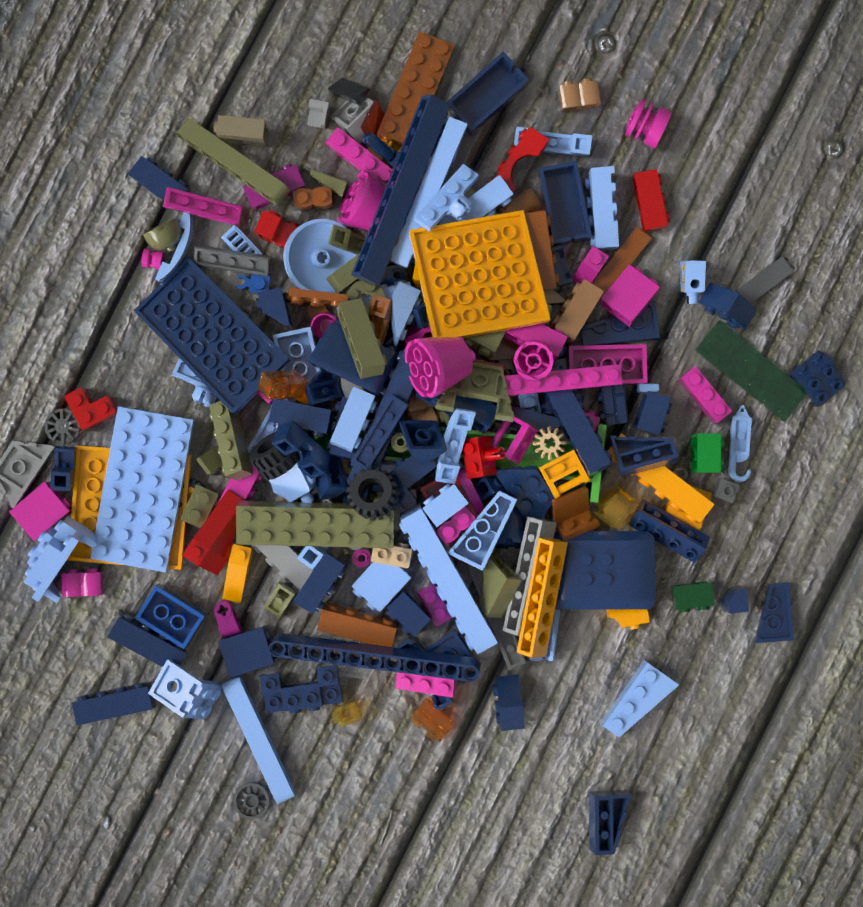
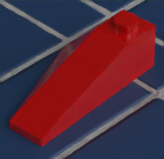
[182,490,244,576]

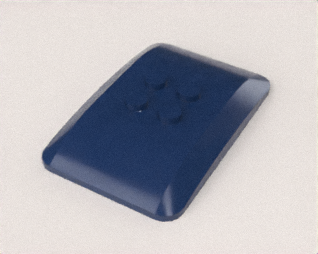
[553,531,656,610]

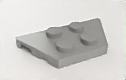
[0,441,55,508]

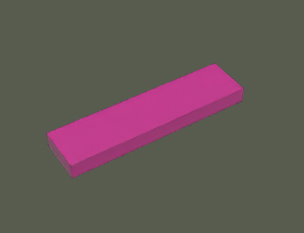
[163,187,242,226]

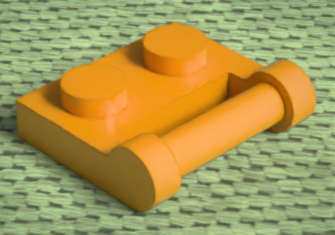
[539,450,590,499]

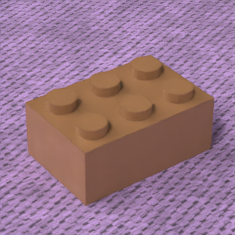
[549,279,604,346]

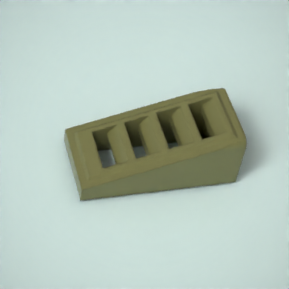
[310,169,348,199]

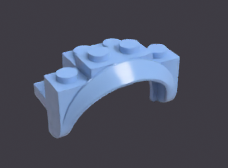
[24,516,97,603]

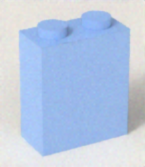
[352,562,411,612]

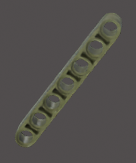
[176,118,290,206]

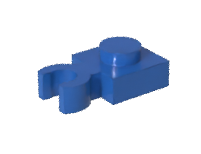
[236,274,271,294]

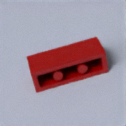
[632,169,670,232]

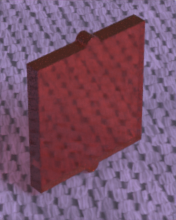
[361,100,385,135]

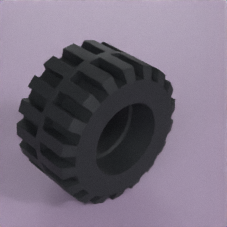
[249,432,300,480]
[347,467,400,521]

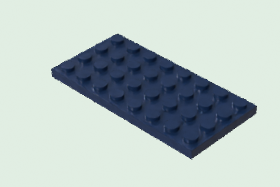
[134,257,291,415]

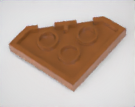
[287,288,348,307]

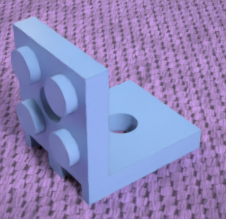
[148,660,222,719]

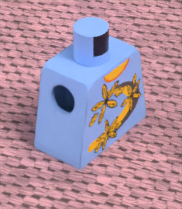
[680,260,706,304]

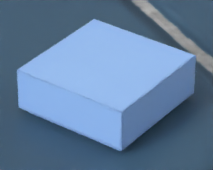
[637,384,659,393]

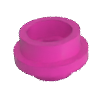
[352,548,371,568]

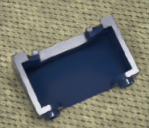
[308,320,399,398]

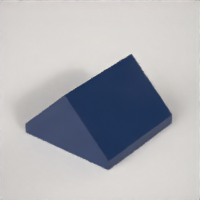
[399,420,447,465]

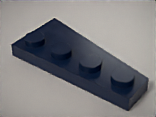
[581,301,660,346]

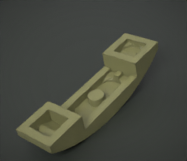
[328,224,394,265]

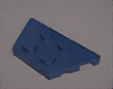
[496,466,555,521]

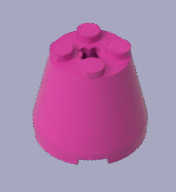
[336,169,386,231]
[405,336,475,398]

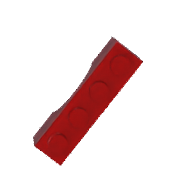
[487,127,550,198]

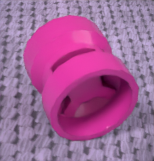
[141,248,165,270]

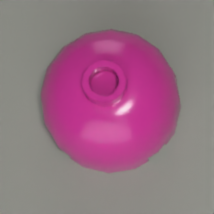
[514,339,554,381]

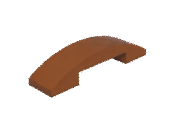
[369,295,392,346]

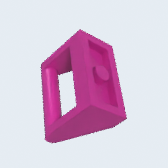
[491,417,538,464]

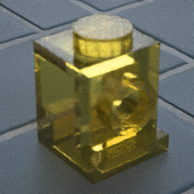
[331,699,362,727]

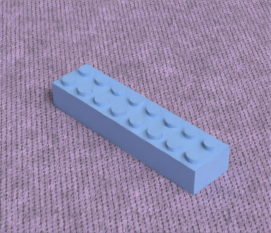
[398,503,498,655]

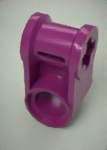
[214,600,242,638]

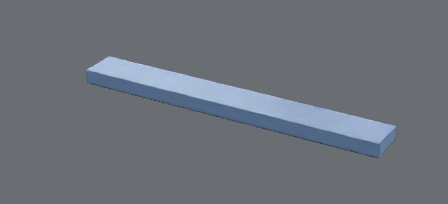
[391,117,468,268]

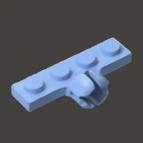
[414,164,479,232]
[172,358,217,407]

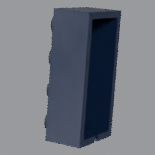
[446,51,529,136]
[537,161,592,247]

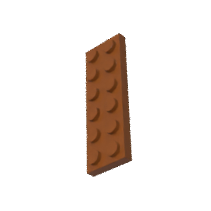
[377,31,455,145]

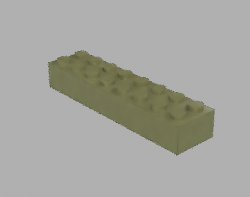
[236,501,395,548]

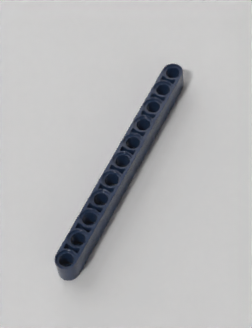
[269,633,481,682]

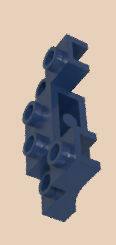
[379,452,464,512]
[260,664,344,714]

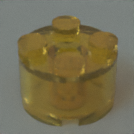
[594,484,638,529]

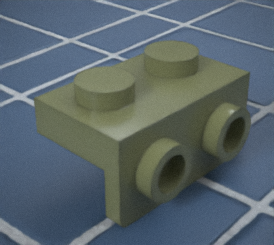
[180,484,219,528]

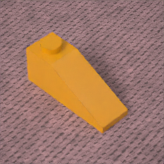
[222,543,254,603]

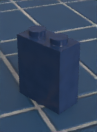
[218,625,278,678]

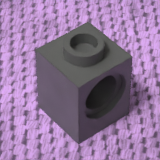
[712,478,740,503]

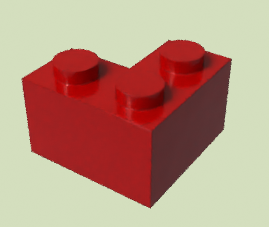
[254,210,299,249]
[64,387,118,431]

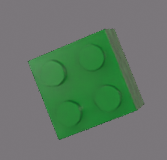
[691,433,724,473]

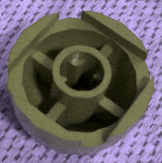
[143,217,183,252]

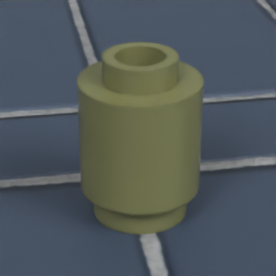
[391,432,408,453]

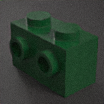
[671,581,715,613]

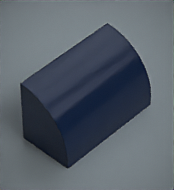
[316,456,347,500]
[721,585,749,614]

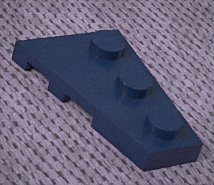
[754,582,794,643]

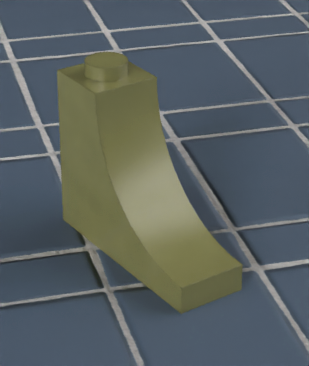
[477,549,522,618]

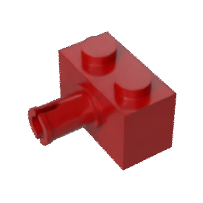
[463,436,506,479]

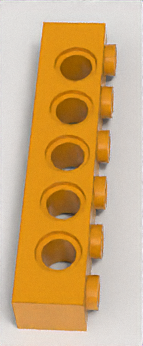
[517,538,568,658]

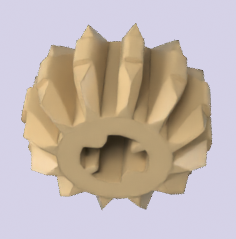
[533,426,566,460]

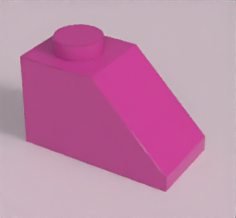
[572,246,609,285]

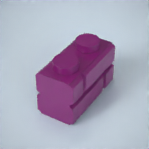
[417,583,452,627]

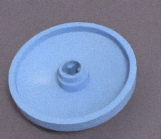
[283,219,356,293]

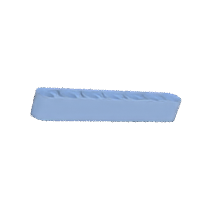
[222,675,296,804]

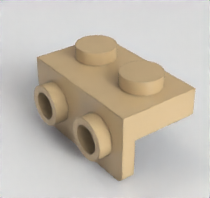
[371,542,412,568]

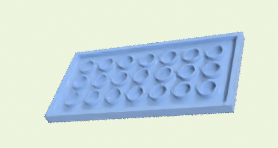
[90,407,195,572]

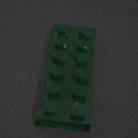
[694,320,807,422]

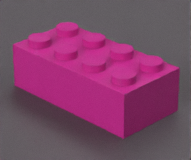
[567,344,647,385]

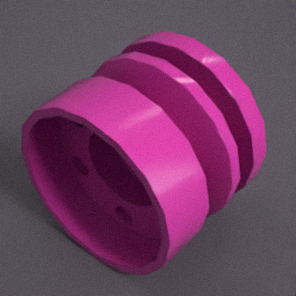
[625,98,672,149]

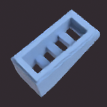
[221,225,262,255]

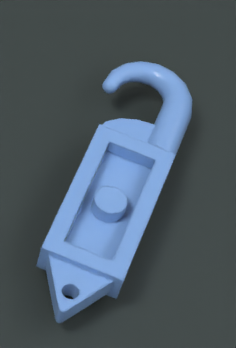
[728,405,752,482]

